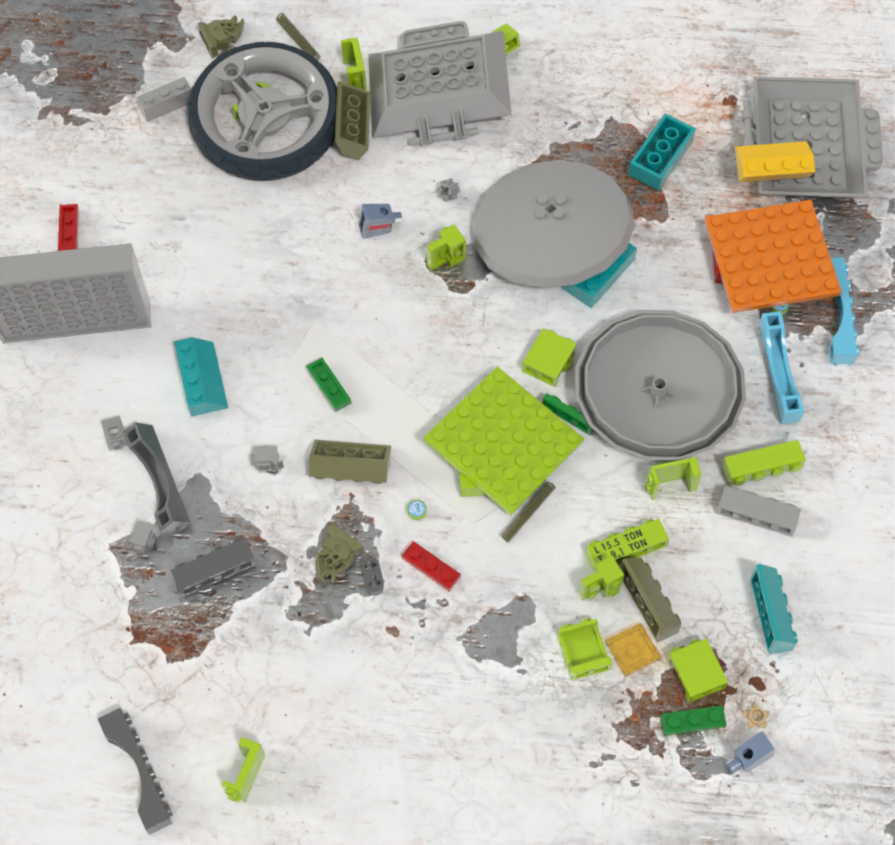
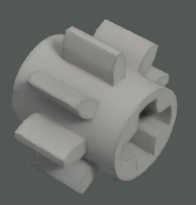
[437,178,461,201]

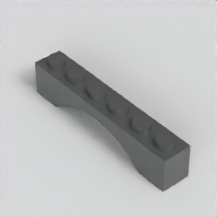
[124,422,190,533]
[97,708,173,835]

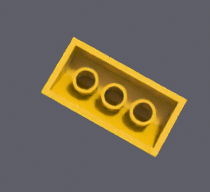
[735,141,815,183]

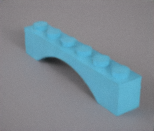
[829,257,859,364]
[759,311,804,424]

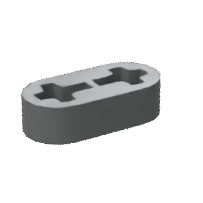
[362,557,384,596]

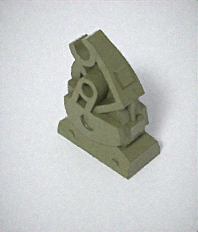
[198,15,245,59]
[315,523,364,584]

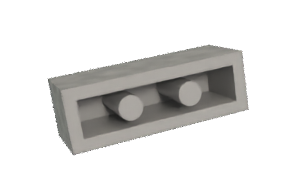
[137,77,192,122]

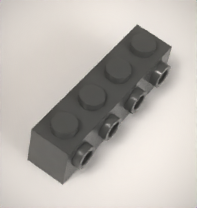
[171,538,256,597]

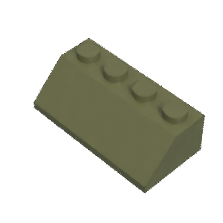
[335,81,370,160]
[309,440,391,484]
[620,557,681,643]

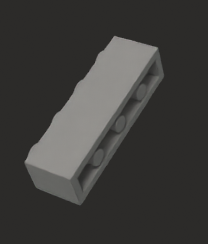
[716,486,801,537]

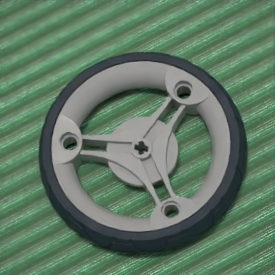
[188,42,337,181]

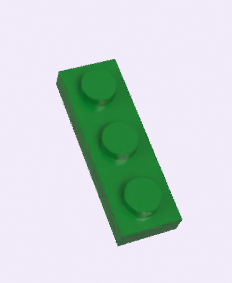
[306,357,352,412]
[542,393,594,436]
[660,705,727,736]

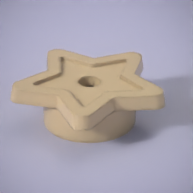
[743,703,770,729]

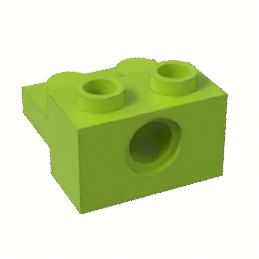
[427,224,466,271]
[578,555,624,601]

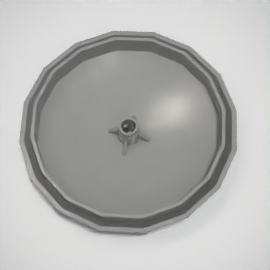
[472,160,635,288]
[575,310,746,461]

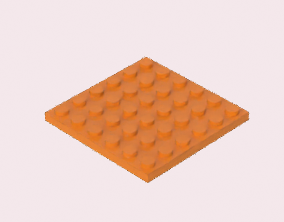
[704,200,842,313]

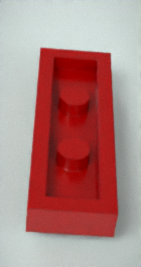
[58,204,79,251]
[401,541,461,592]

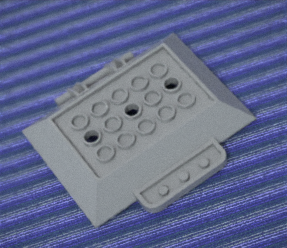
[368,21,512,146]
[742,76,883,198]

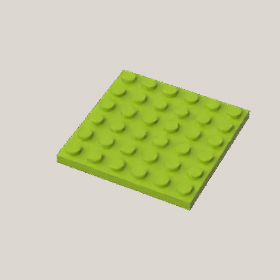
[423,366,584,516]

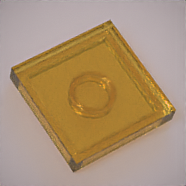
[605,623,661,677]

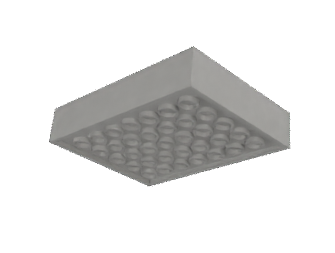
[0,243,152,344]

